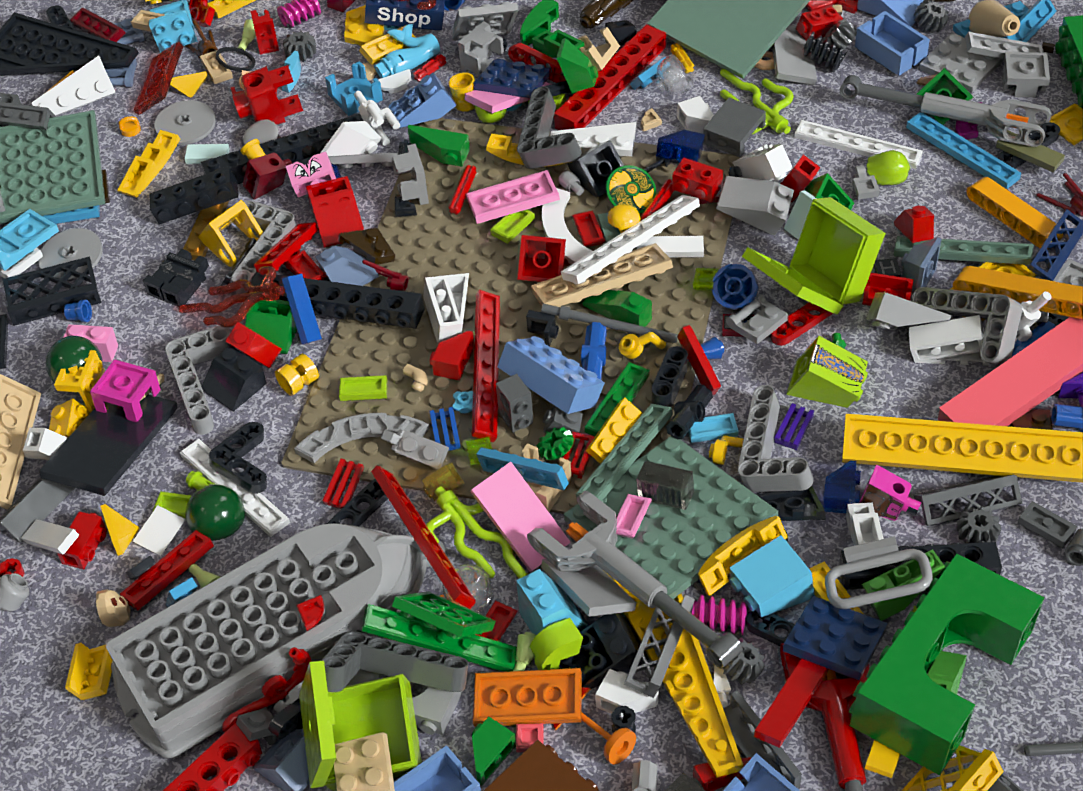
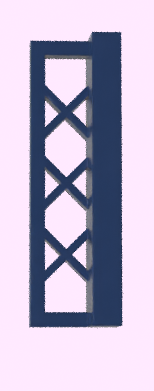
[1027,209,1083,281]

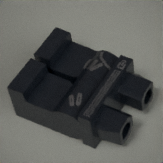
[142,249,209,308]

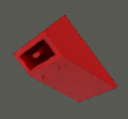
[306,176,364,248]

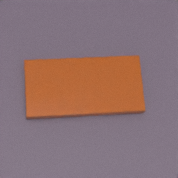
[473,668,582,727]

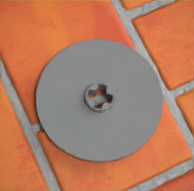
[154,100,216,145]
[38,228,103,281]

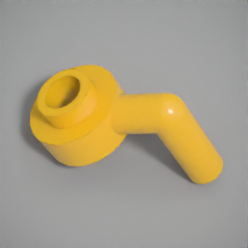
[619,332,666,359]
[709,436,744,465]

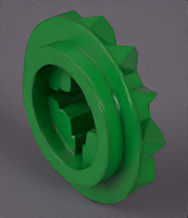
[536,427,574,460]

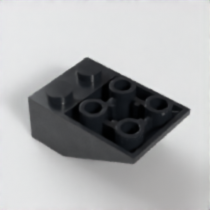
[559,613,649,689]

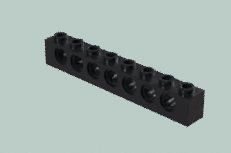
[201,114,363,185]
[246,272,425,329]

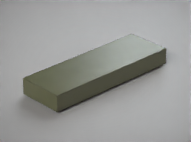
[996,130,1065,173]

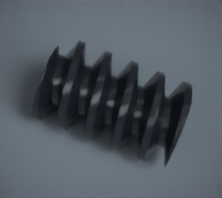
[802,31,848,72]

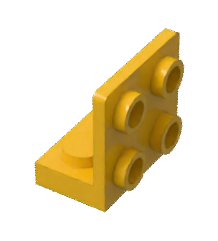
[54,350,105,413]

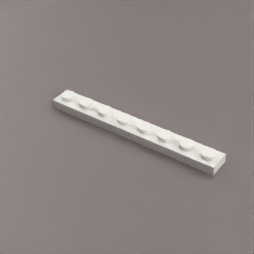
[561,195,700,284]

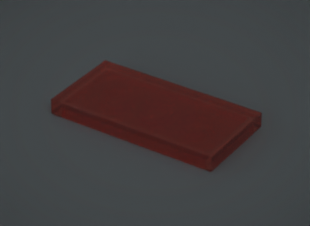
[134,41,183,115]

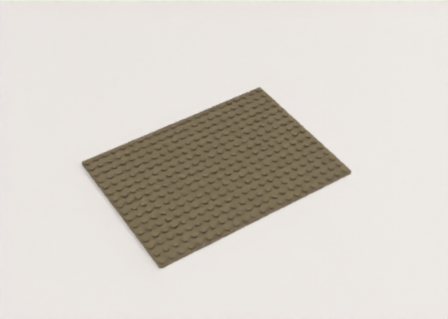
[282,118,743,514]

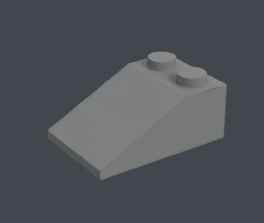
[716,176,794,235]
[866,292,951,329]

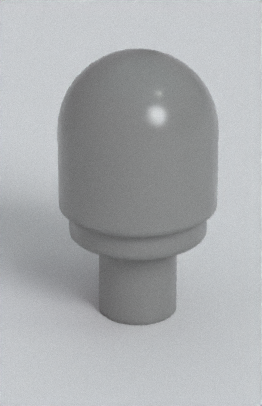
[559,171,584,196]

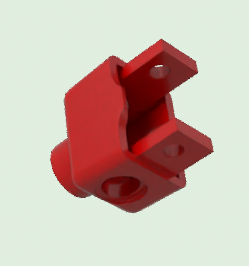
[232,65,303,125]

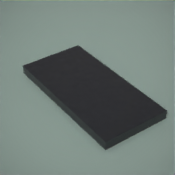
[39,394,178,496]

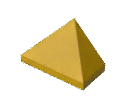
[167,71,208,98]
[100,504,139,556]

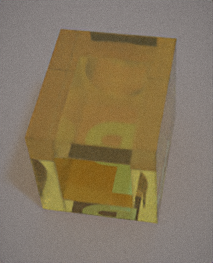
[422,463,465,501]

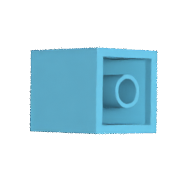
[729,535,815,617]
[516,569,589,635]

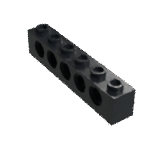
[839,541,1002,590]

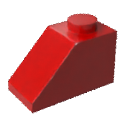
[894,205,934,243]
[226,322,282,368]
[430,331,474,381]

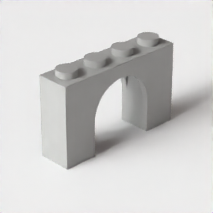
[347,669,467,735]

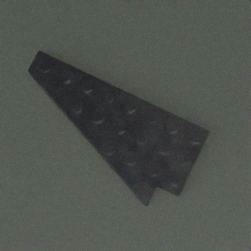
[0,12,139,76]

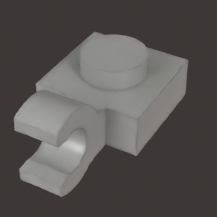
[852,165,880,200]

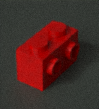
[672,158,723,202]

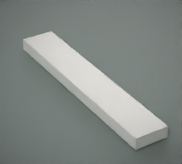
[794,120,923,169]
[180,439,290,537]

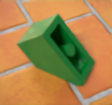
[472,717,516,786]

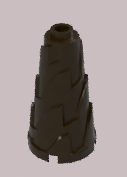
[580,0,634,29]

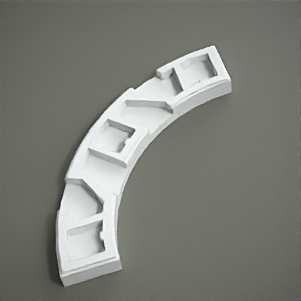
[542,188,593,265]

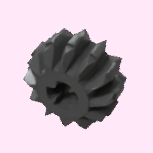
[914,0,949,33]
[823,19,857,50]
[283,30,316,62]
[956,506,1001,543]
[723,637,765,685]

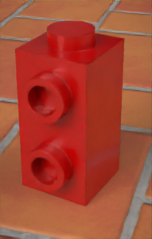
[795,6,843,41]
[780,154,821,202]
[57,511,107,570]

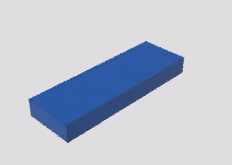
[282,274,322,344]

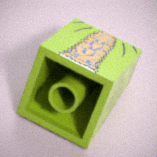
[786,336,868,408]

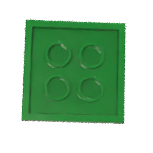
[392,591,496,639]

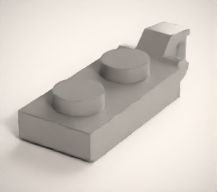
[381,429,449,470]

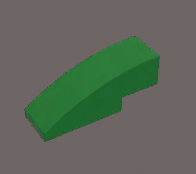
[520,0,559,46]
[532,30,585,58]

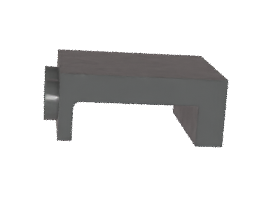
[703,98,766,158]

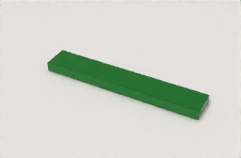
[361,604,517,672]

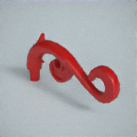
[222,647,312,733]

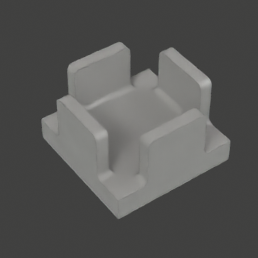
[458,21,504,74]
[1002,51,1050,98]
[392,144,429,205]

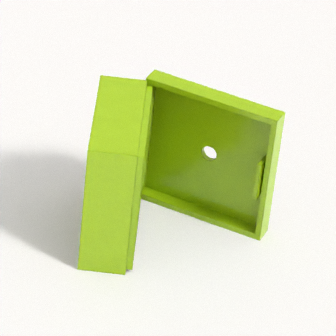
[742,197,886,315]
[299,661,422,791]

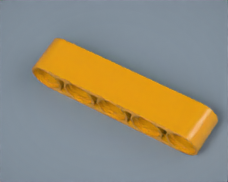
[966,177,1064,249]

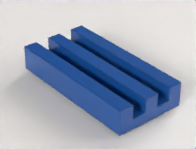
[429,407,461,451]

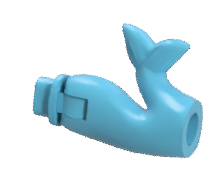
[374,24,440,78]

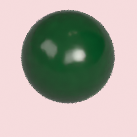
[45,336,103,383]
[185,484,245,541]

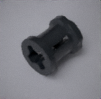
[611,706,636,733]

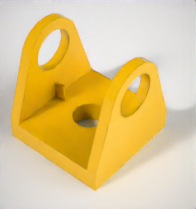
[198,200,263,267]

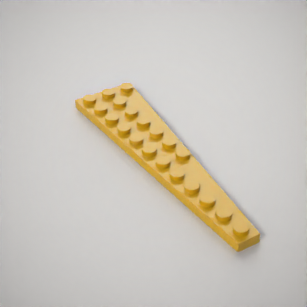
[603,570,743,778]

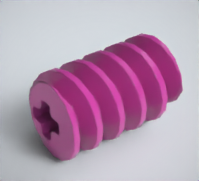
[277,0,321,28]
[692,594,747,635]

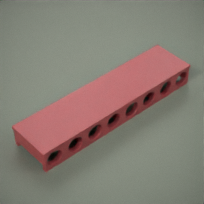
[938,317,1083,426]

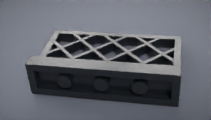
[2,256,102,326]

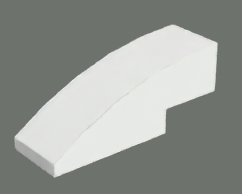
[846,502,884,546]

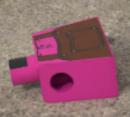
[859,465,921,521]

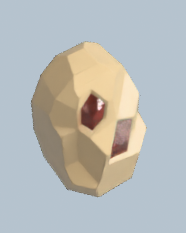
[96,589,131,627]

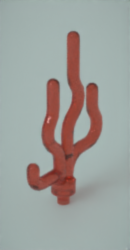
[178,266,285,328]

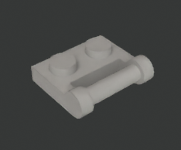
[726,294,788,344]

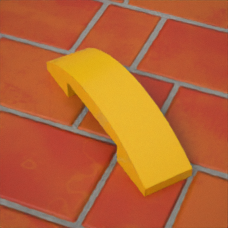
[486,134,567,167]
[698,516,787,596]

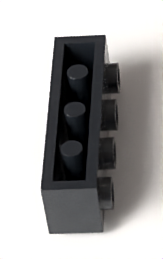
[150,166,238,225]

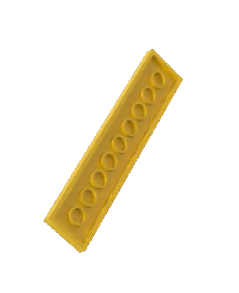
[842,414,1083,483]

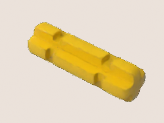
[671,43,694,73]

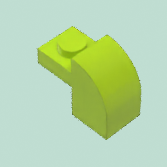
[529,618,583,670]

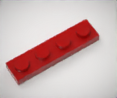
[254,222,319,273]
[120,530,214,611]

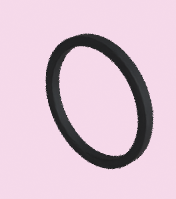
[215,47,255,72]

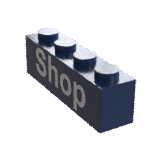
[364,0,445,30]

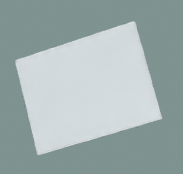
[133,505,186,556]

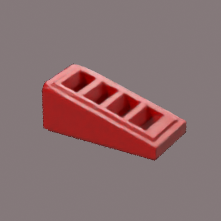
[693,757,751,791]

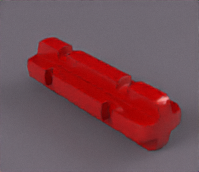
[413,54,447,82]

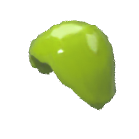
[866,150,910,186]

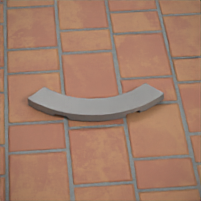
[294,413,429,463]

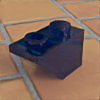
[656,130,705,162]
[823,460,861,514]

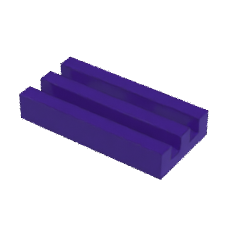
[774,403,814,450]

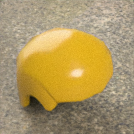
[607,204,641,233]

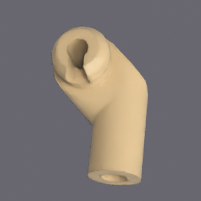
[403,364,428,392]

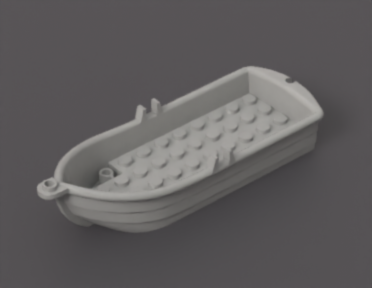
[106,524,445,758]

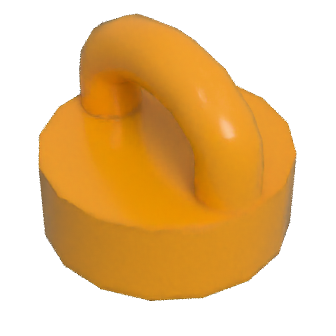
[119,116,141,137]

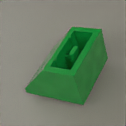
[245,297,297,354]

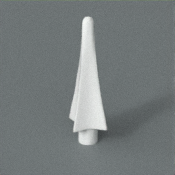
[713,665,731,707]

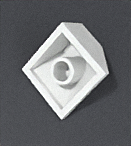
[321,121,382,156]

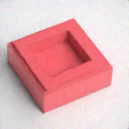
[516,723,544,752]

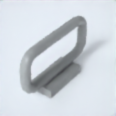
[825,536,932,609]

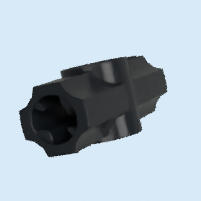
[666,385,713,440]

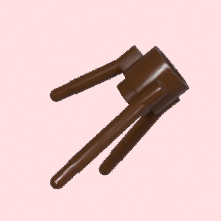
[185,20,218,59]

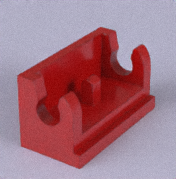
[250,9,279,54]
[862,273,914,306]

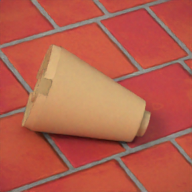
[968,0,1020,37]

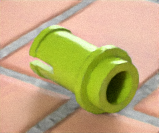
[186,471,215,490]

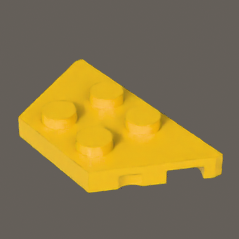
[344,5,384,46]

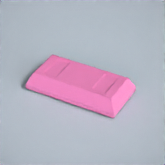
[616,494,652,539]

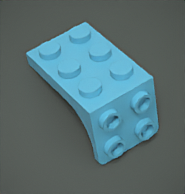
[148,0,198,53]
[0,209,59,271]

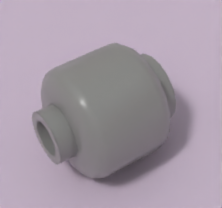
[0,573,29,612]

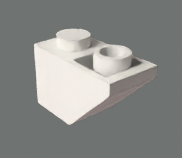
[677,96,714,135]
[23,428,67,460]
[595,669,658,717]

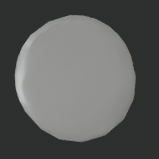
[243,119,281,144]

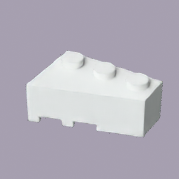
[733,144,793,181]
[423,273,469,344]
[909,315,990,365]

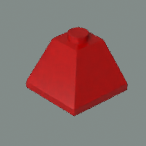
[517,235,566,282]

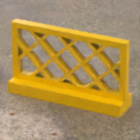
[902,745,1003,791]

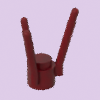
[1036,173,1083,216]
[362,260,409,291]

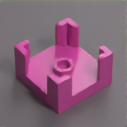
[90,359,160,422]

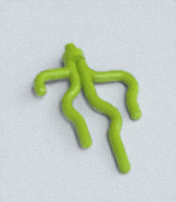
[720,69,794,135]
[426,486,528,579]

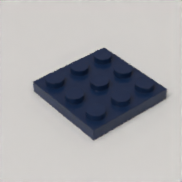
[474,59,551,98]
[783,596,888,680]

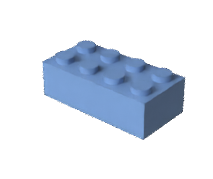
[497,336,605,414]

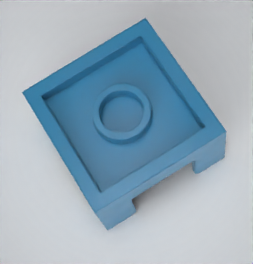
[325,61,383,116]

